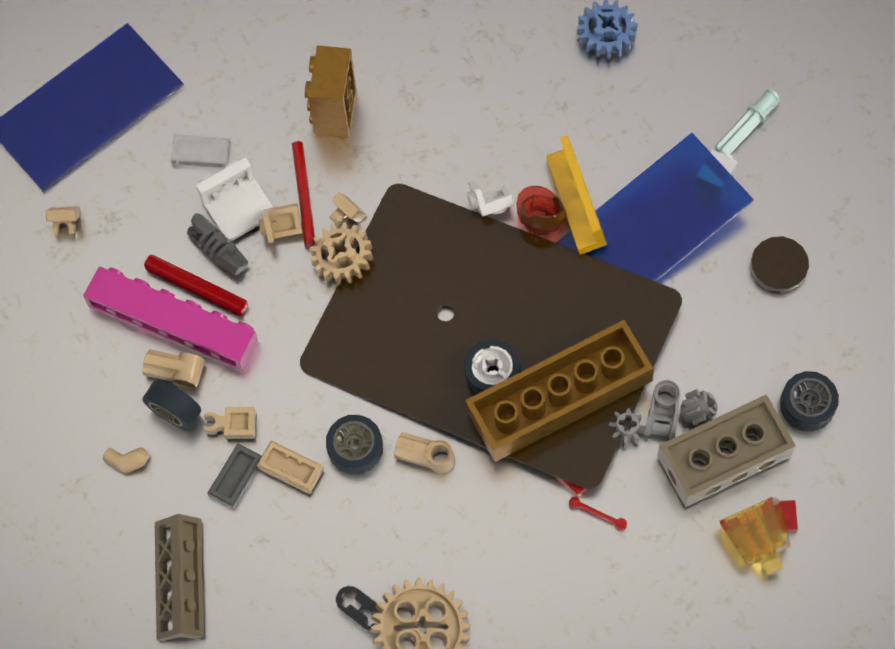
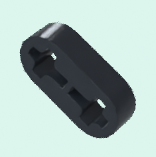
[336,586,380,635]

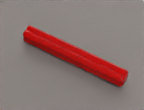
[144,254,248,316]

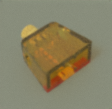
[719,497,791,575]

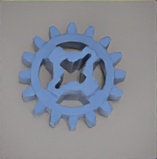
[577,0,638,59]

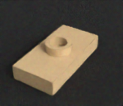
[256,440,324,494]

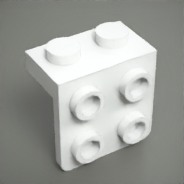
[196,157,273,241]

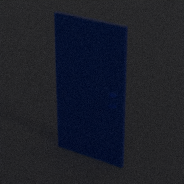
[0,23,184,192]
[556,133,754,281]

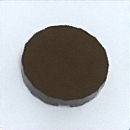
[751,236,809,293]

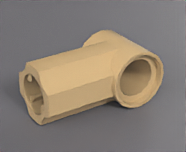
[142,349,205,390]
[394,432,455,474]

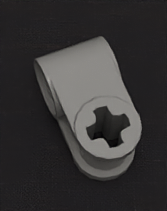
[645,380,680,440]

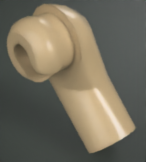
[102,448,149,473]

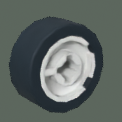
[464,340,521,394]

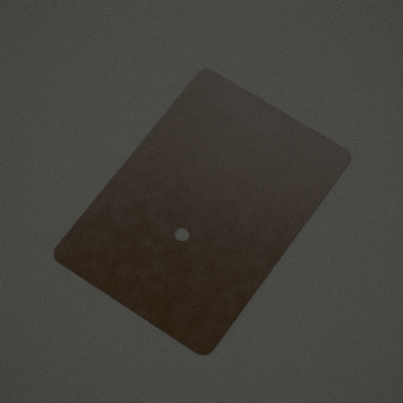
[300,183,682,489]

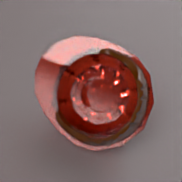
[516,186,566,236]

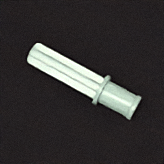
[715,89,781,155]

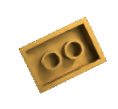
[305,45,357,138]

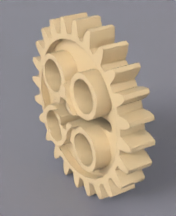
[370,578,471,649]

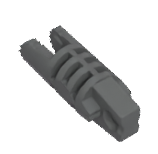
[187,213,249,275]

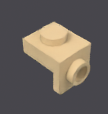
[259,203,303,243]

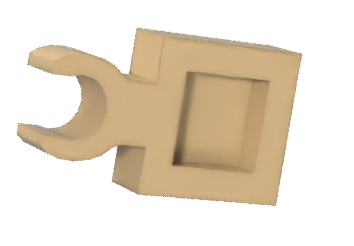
[203,407,256,439]

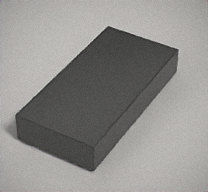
[207,443,262,510]

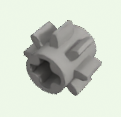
[680,389,718,426]
[609,408,646,448]

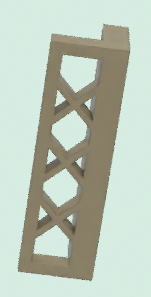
[155,514,204,642]

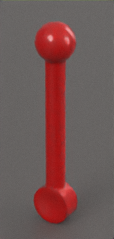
[569,497,627,531]

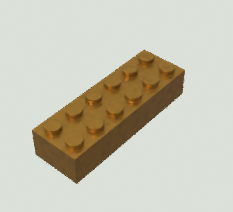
[465,320,654,462]

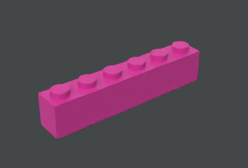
[83,266,258,371]

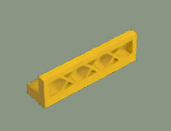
[546,135,607,255]

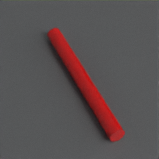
[292,141,316,248]

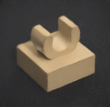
[329,192,367,226]
[46,206,80,235]

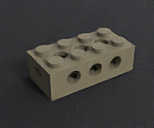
[657,394,796,507]

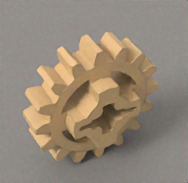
[310,222,373,285]

